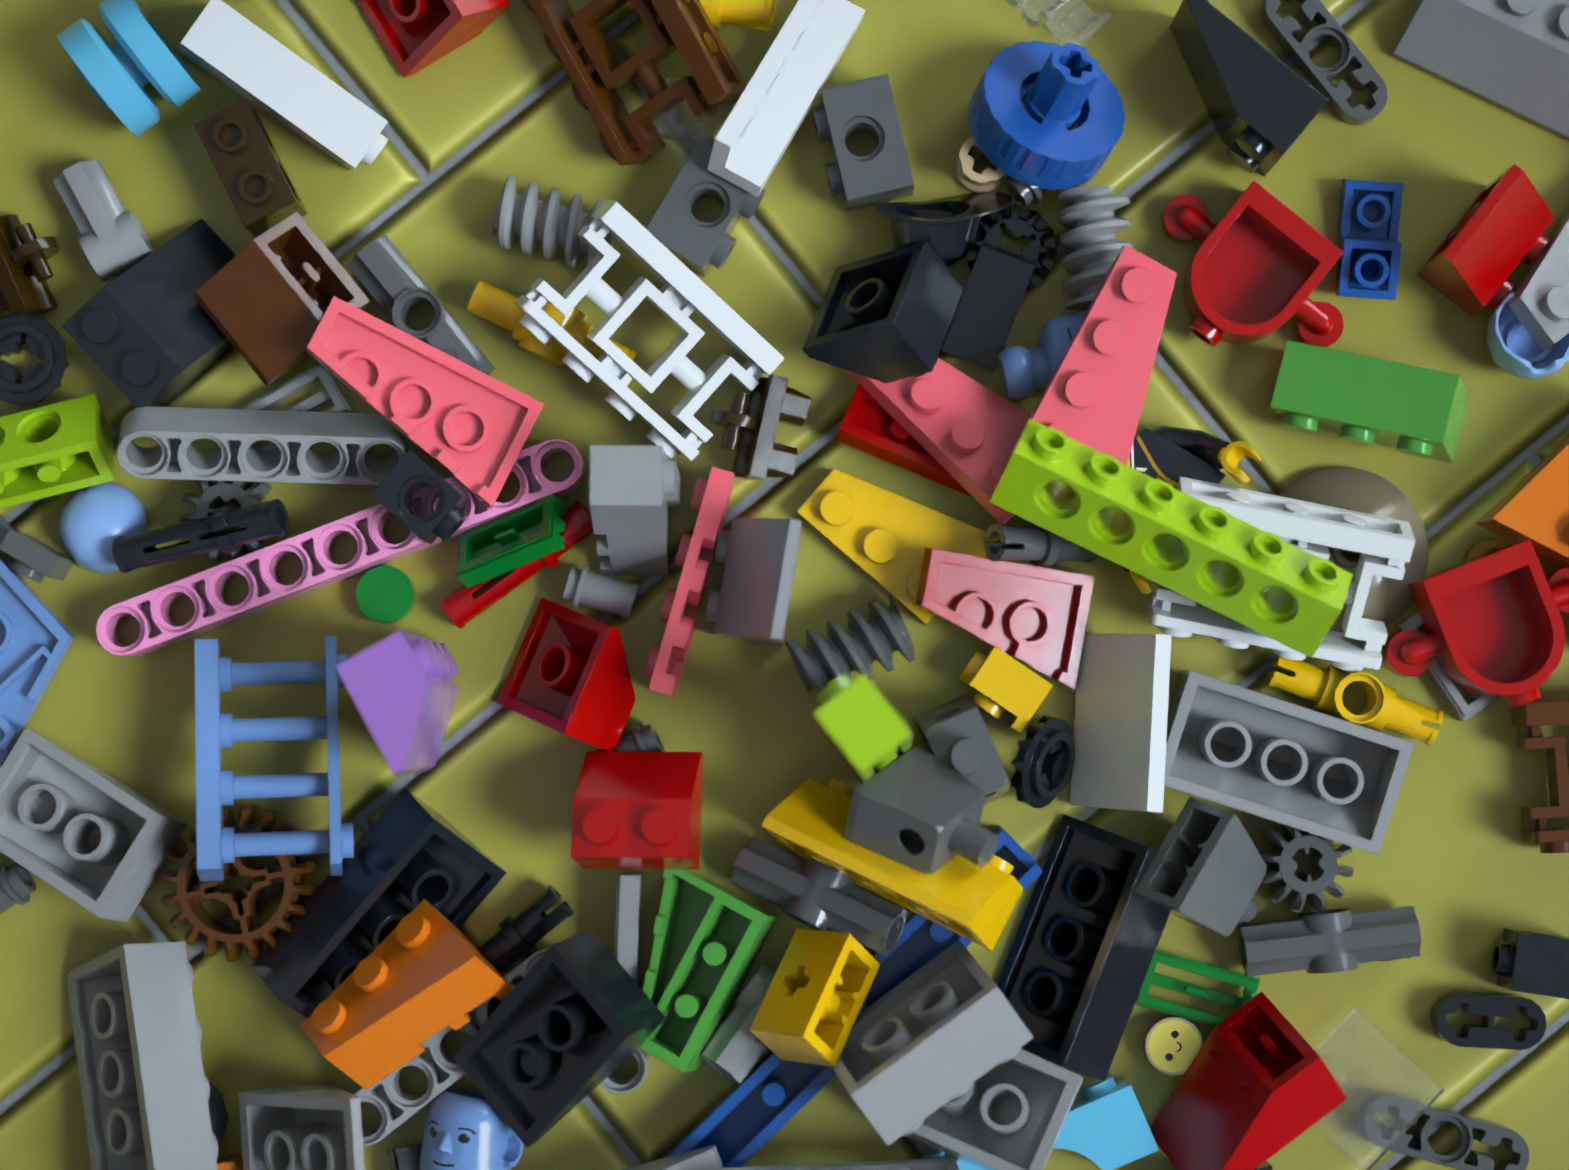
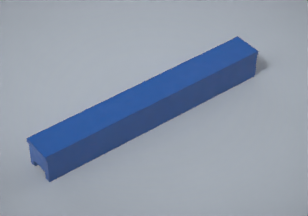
[671,826,1043,1168]

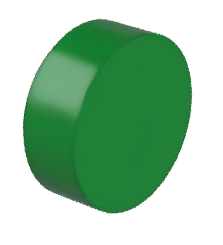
[356,566,416,624]

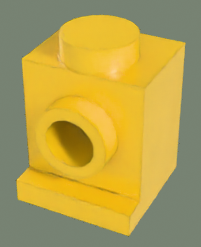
[958,646,1053,734]

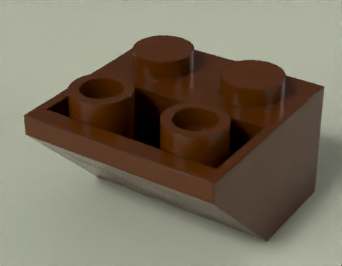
[193,212,370,386]

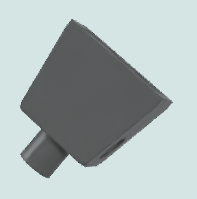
[914,694,1010,805]
[844,745,998,874]
[1134,797,1267,937]

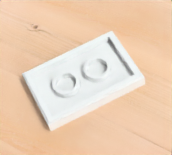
[1070,634,1172,812]

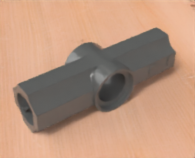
[347,235,495,375]
[731,837,908,957]
[1238,905,1421,977]

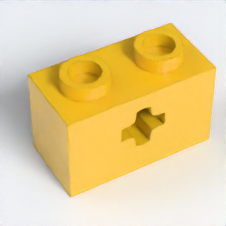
[750,928,881,1067]

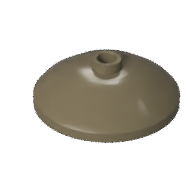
[1277,467,1428,632]

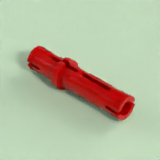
[439,500,594,629]

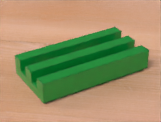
[456,494,566,588]
[1135,949,1260,1027]

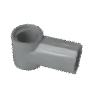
[53,158,154,281]
[701,961,776,1085]

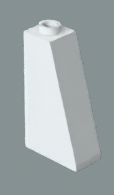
[178,0,388,170]

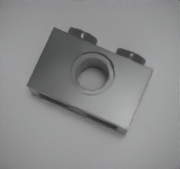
[812,74,915,211]
[646,135,766,277]

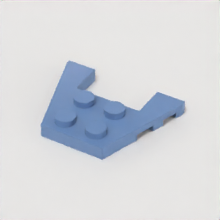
[0,554,75,768]

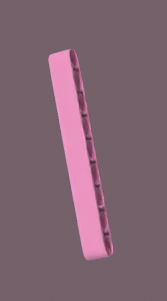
[96,439,587,657]

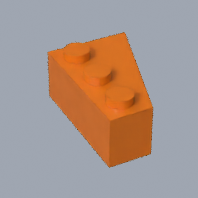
[1476,433,1569,568]
[300,899,513,1090]

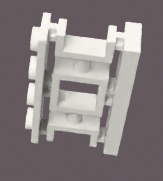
[515,199,785,461]
[1149,476,1416,672]

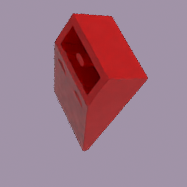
[1150,991,1347,1170]

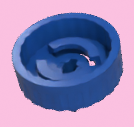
[968,41,1125,189]

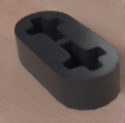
[1430,992,1547,1050]

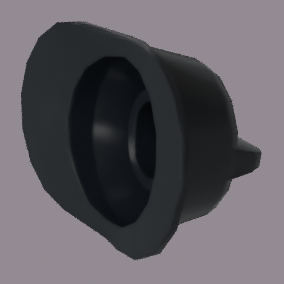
[876,192,1013,267]

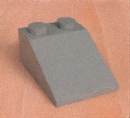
[705,518,802,646]
[0,728,188,923]
[905,1049,1084,1170]
[239,1082,365,1170]

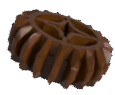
[161,805,319,962]

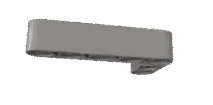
[353,945,650,1146]

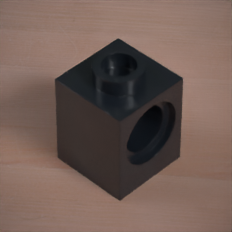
[371,450,469,544]
[1491,928,1569,999]

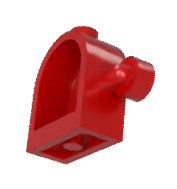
[1161,180,1344,348]
[1382,539,1569,709]

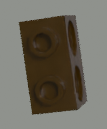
[194,99,308,237]

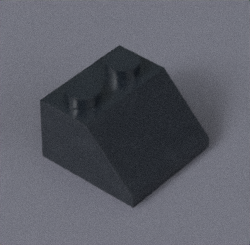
[802,241,964,383]

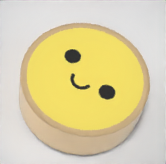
[1143,1015,1203,1075]

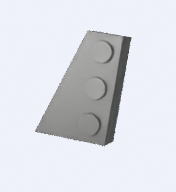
[589,445,681,576]

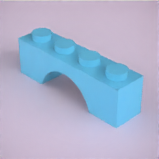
[920,1075,1159,1170]

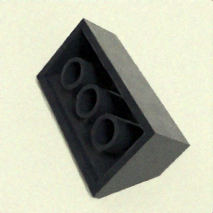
[251,788,506,1019]
[997,814,1170,1081]

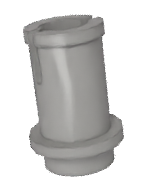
[562,564,638,619]

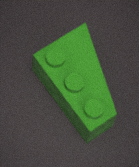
[1270,340,1469,463]
[639,869,778,1073]

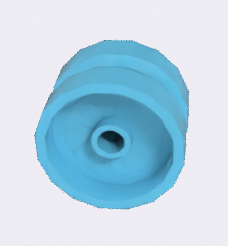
[57,0,201,138]

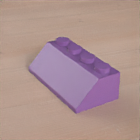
[335,631,460,775]

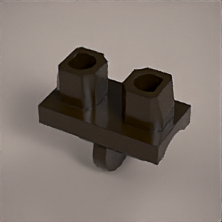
[0,214,60,319]
[710,374,811,480]

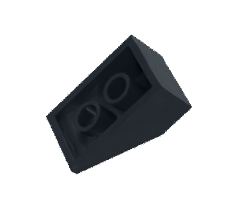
[1169,0,1329,176]
[62,218,236,408]
[453,929,666,1148]

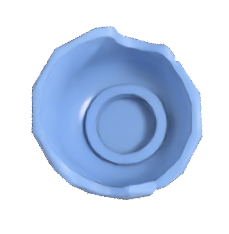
[1486,292,1569,379]
[59,482,148,575]

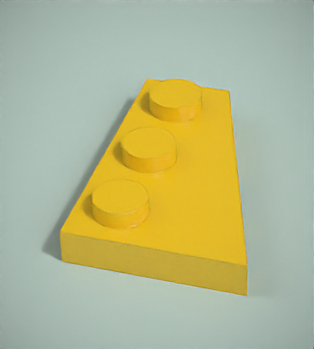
[797,469,1001,625]

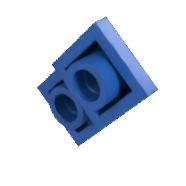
[1336,179,1403,300]

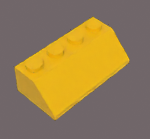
[761,778,1024,951]

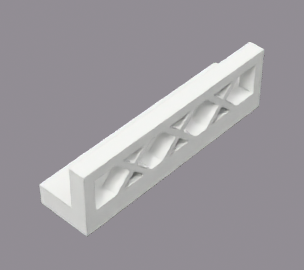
[707,0,865,197]

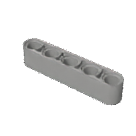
[117,406,407,485]

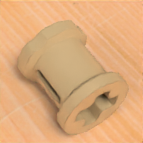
[956,135,1006,193]

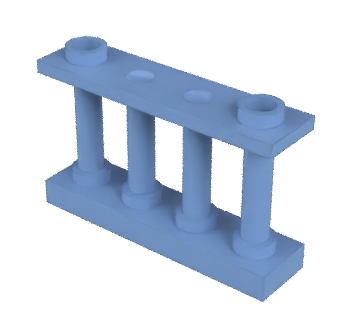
[194,635,354,882]

